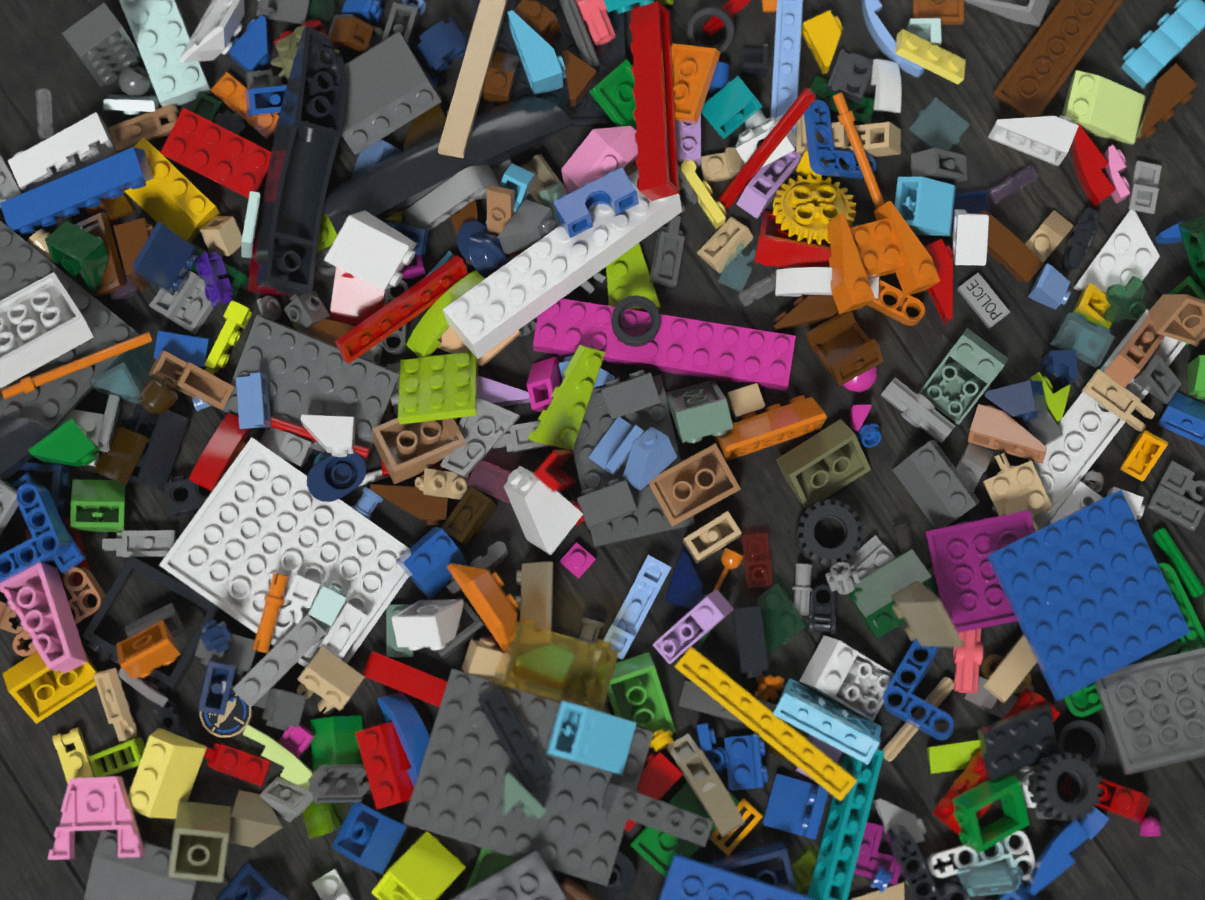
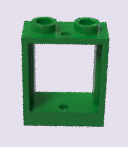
[953,774,1030,853]

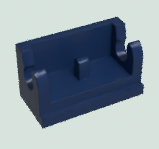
[1041,350,1078,387]

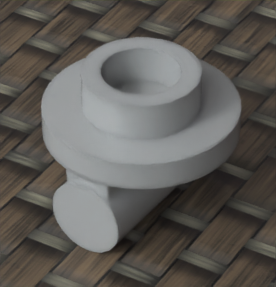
[257,296,282,321]

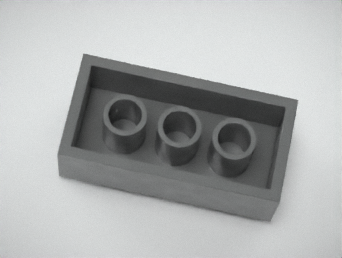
[62,3,142,87]

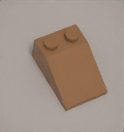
[372,418,466,484]
[649,444,740,527]

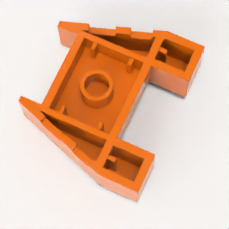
[827,201,940,314]

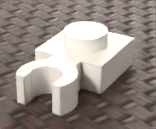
[282,574,320,624]

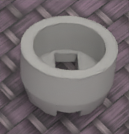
[1082,470,1104,493]

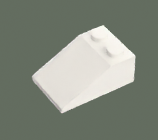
[988,116,1079,166]

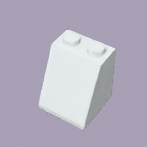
[324,211,417,290]
[504,466,583,555]

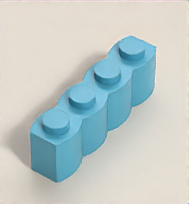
[1121,0,1205,88]

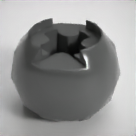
[118,66,151,96]

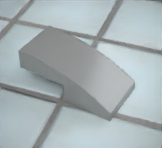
[1128,161,1162,214]

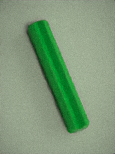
[1152,528,1205,598]

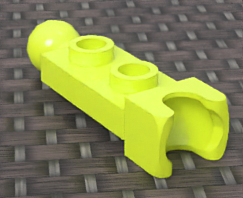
[204,300,252,375]

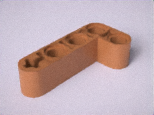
[12,568,106,656]

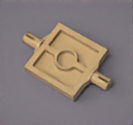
[983,453,1053,531]

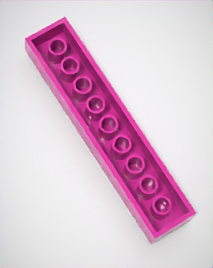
[533,299,796,391]

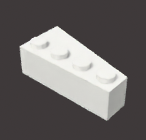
[8,112,118,193]

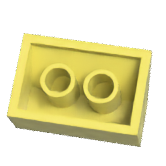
[128,728,207,819]

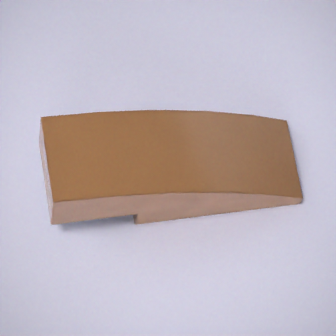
[148,350,234,410]

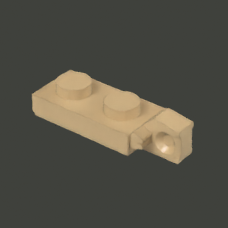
[94,668,137,742]

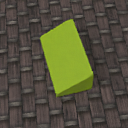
[927,740,981,774]

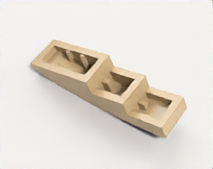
[983,633,1037,703]

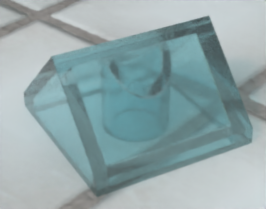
[89,362,142,404]

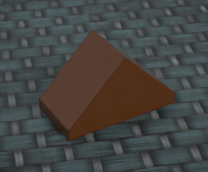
[562,50,597,107]

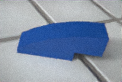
[1026,820,1089,895]

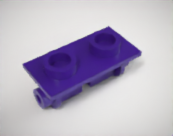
[197,252,234,308]

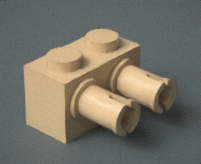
[297,647,365,715]

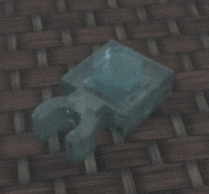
[718,244,756,293]

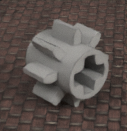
[826,562,860,594]

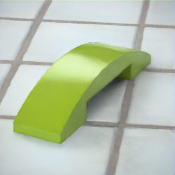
[406,271,485,358]

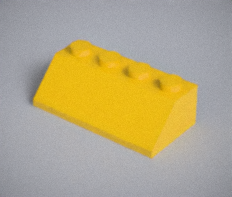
[125,137,220,242]

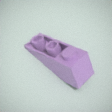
[653,590,734,664]

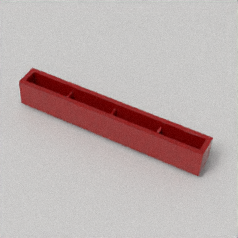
[630,1,679,201]

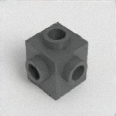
[284,291,330,332]

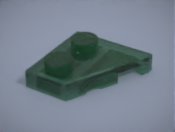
[757,583,809,655]

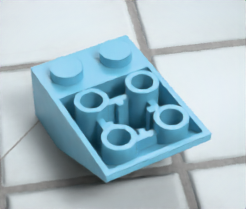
[545,701,636,775]

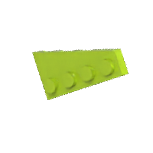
[527,345,605,450]

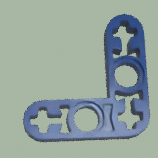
[804,100,876,178]

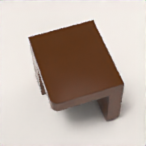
[330,17,374,52]

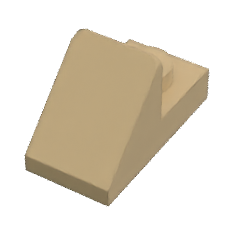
[700,147,745,183]
[1025,210,1074,262]

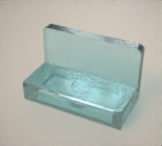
[957,863,1024,897]

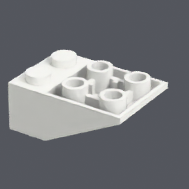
[800,636,895,722]

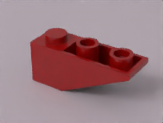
[1060,774,1150,823]

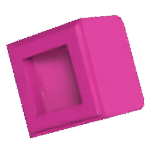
[850,405,872,435]

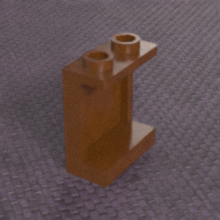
[806,311,884,386]

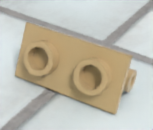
[415,468,469,500]

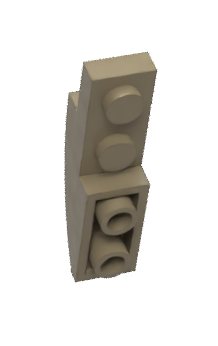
[666,733,745,837]

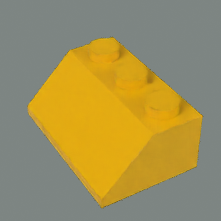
[2,648,98,724]

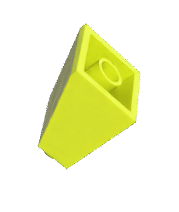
[371,831,465,900]

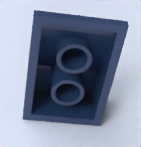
[131,222,199,296]

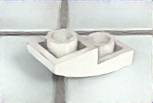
[871,59,901,113]

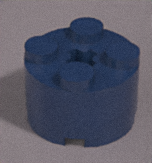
[412,17,469,74]

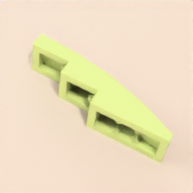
[243,725,314,791]

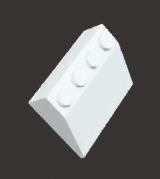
[0,272,93,388]

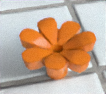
[753,674,784,702]

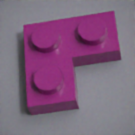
[854,822,900,885]

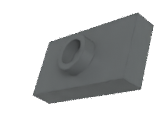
[1146,484,1205,532]

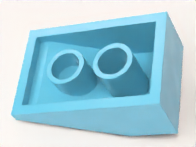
[508,10,566,97]

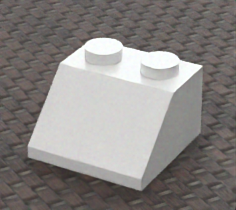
[391,599,464,650]

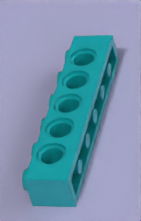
[808,749,884,900]

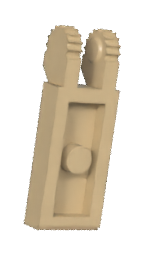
[1082,369,1155,432]

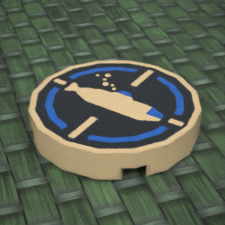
[200,686,252,738]

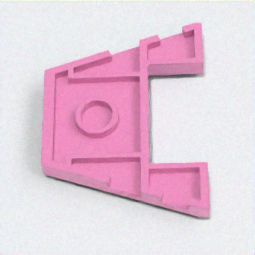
[48,777,145,860]

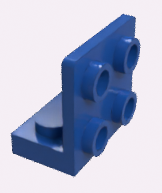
[724,734,767,790]
[763,774,828,839]

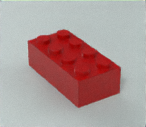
[160,108,271,199]

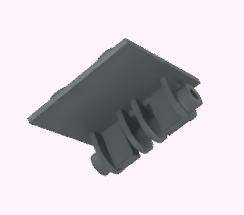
[256,0,310,24]

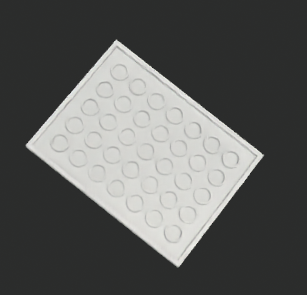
[160,437,409,668]

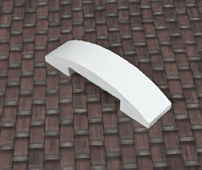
[775,267,880,299]

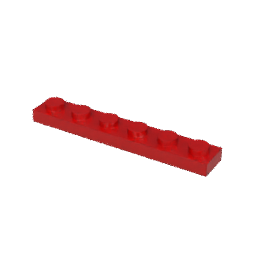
[335,255,468,364]

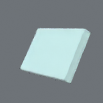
[241,191,260,258]

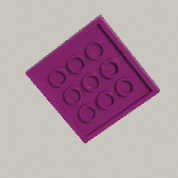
[926,510,1035,633]

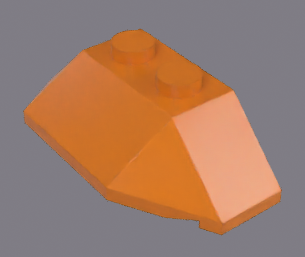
[447,563,519,654]

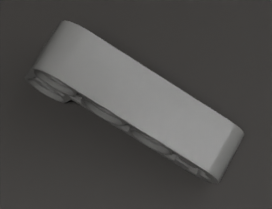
[401,165,500,231]

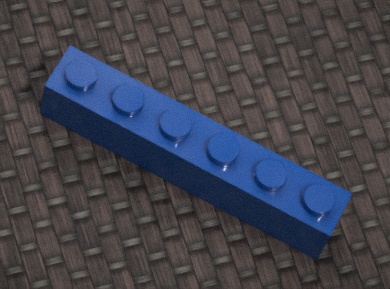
[0,147,154,236]

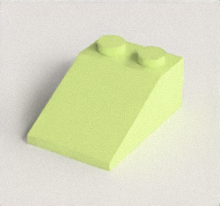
[1062,70,1145,144]

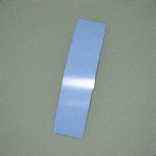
[862,0,924,77]
[600,555,671,660]

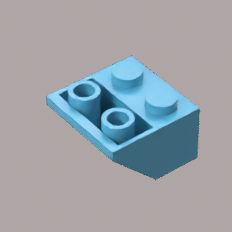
[895,177,956,236]

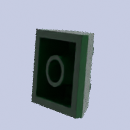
[45,221,109,295]

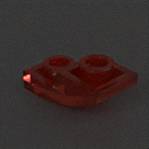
[741,532,773,588]

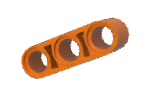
[867,279,925,326]

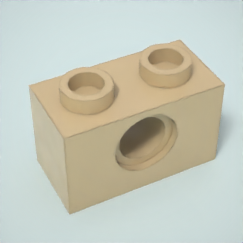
[683,511,742,564]

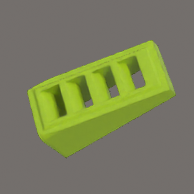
[88,737,145,778]

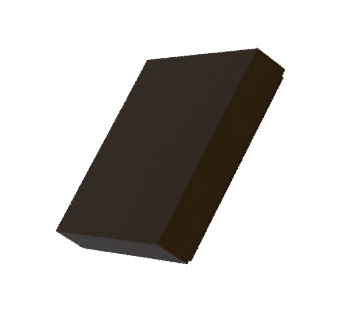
[93,425,149,485]

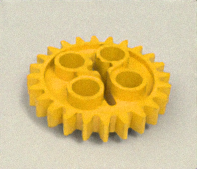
[773,174,856,245]

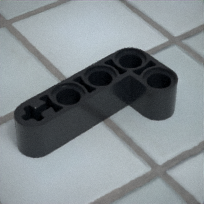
[886,824,970,900]

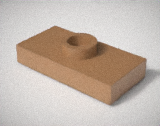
[487,185,514,235]

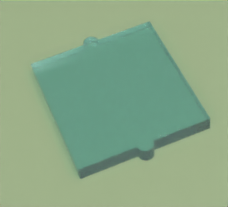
[909,97,970,151]

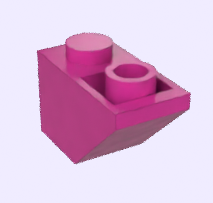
[527,357,562,413]

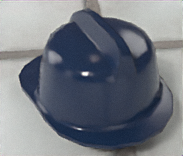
[457,221,509,276]
[307,452,366,502]

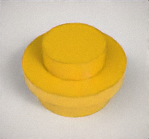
[650,729,674,752]

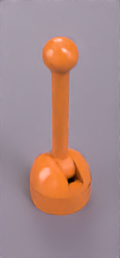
[712,548,744,593]

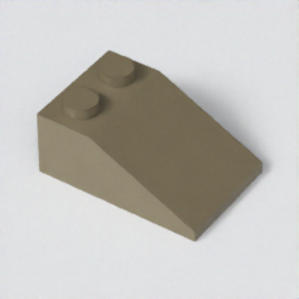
[891,580,964,647]

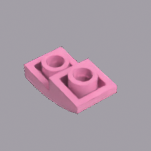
[1104,145,1130,204]

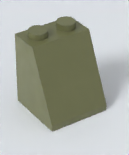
[168,801,231,882]

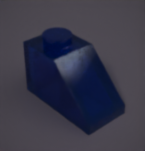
[664,551,706,611]

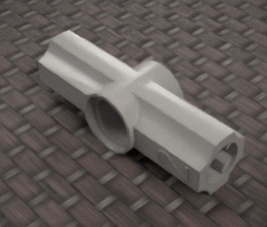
[881,378,955,444]

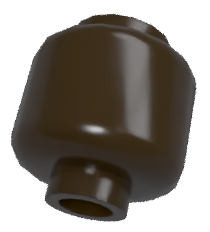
[138,376,178,415]

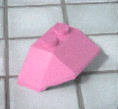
[562,126,638,194]

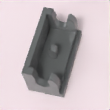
[308,764,370,803]

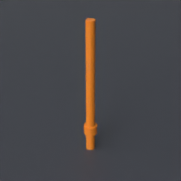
[833,92,885,209]
[1,332,152,399]

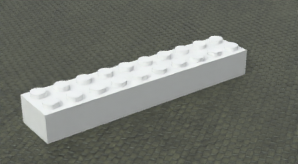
[443,170,682,359]

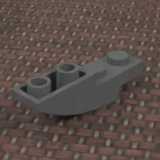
[678,681,784,724]

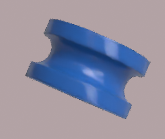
[870,866,893,893]

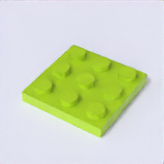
[398,352,478,424]

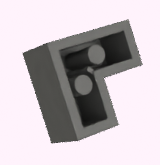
[195,628,259,676]

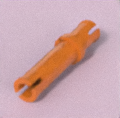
[252,572,289,653]

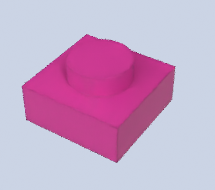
[559,542,596,579]
[278,723,316,758]

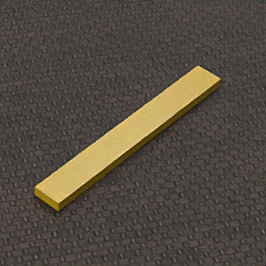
[675,646,857,801]

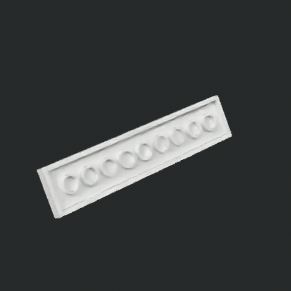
[991,310,1186,529]

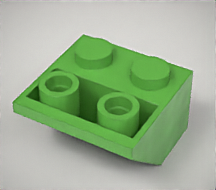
[70,480,126,532]

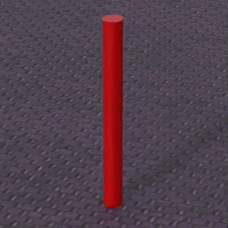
[270,417,370,458]

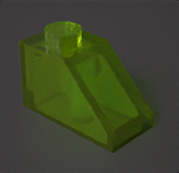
[302,800,340,839]

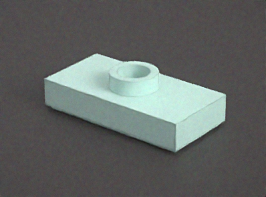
[103,95,159,114]

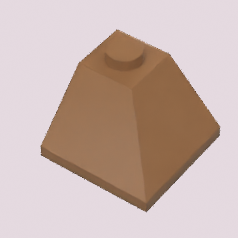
[1148,294,1205,346]

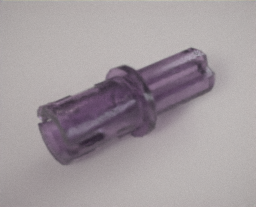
[988,166,1038,204]

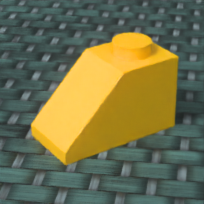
[802,10,842,74]

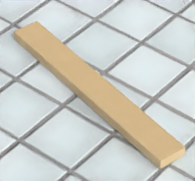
[438,0,508,158]

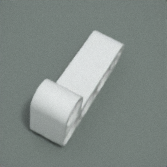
[926,831,1036,880]

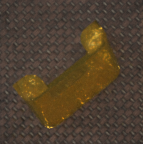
[493,618,619,712]

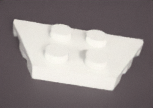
[1074,210,1160,299]

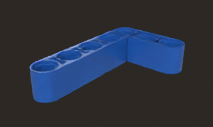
[0,484,70,583]
[883,601,954,740]

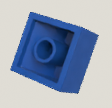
[396,527,468,600]
[331,802,407,874]

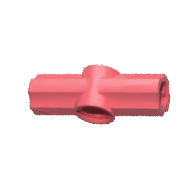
[576,0,615,45]
[953,628,983,693]

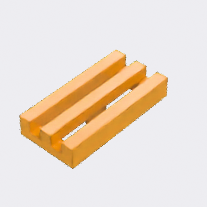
[708,799,763,855]

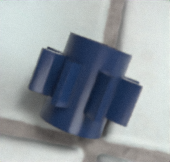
[199,620,233,654]

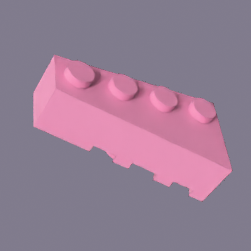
[0,562,87,673]

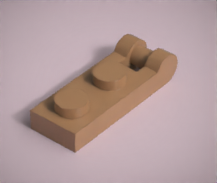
[108,104,178,153]

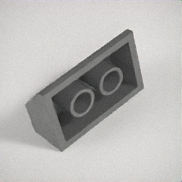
[892,440,980,529]

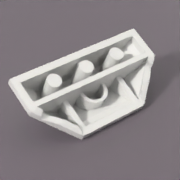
[179,0,245,63]

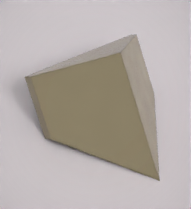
[228,790,282,848]

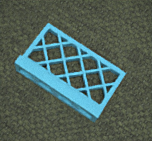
[773,678,882,764]

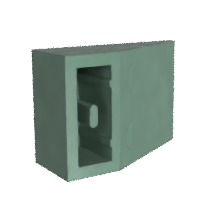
[918,328,1008,425]

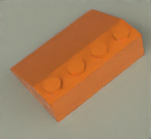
[714,395,827,461]

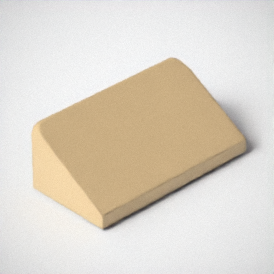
[697,217,753,273]

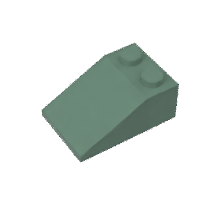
[665,380,733,443]

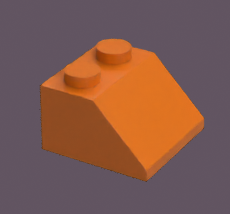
[116,620,180,680]

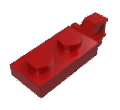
[203,743,271,787]

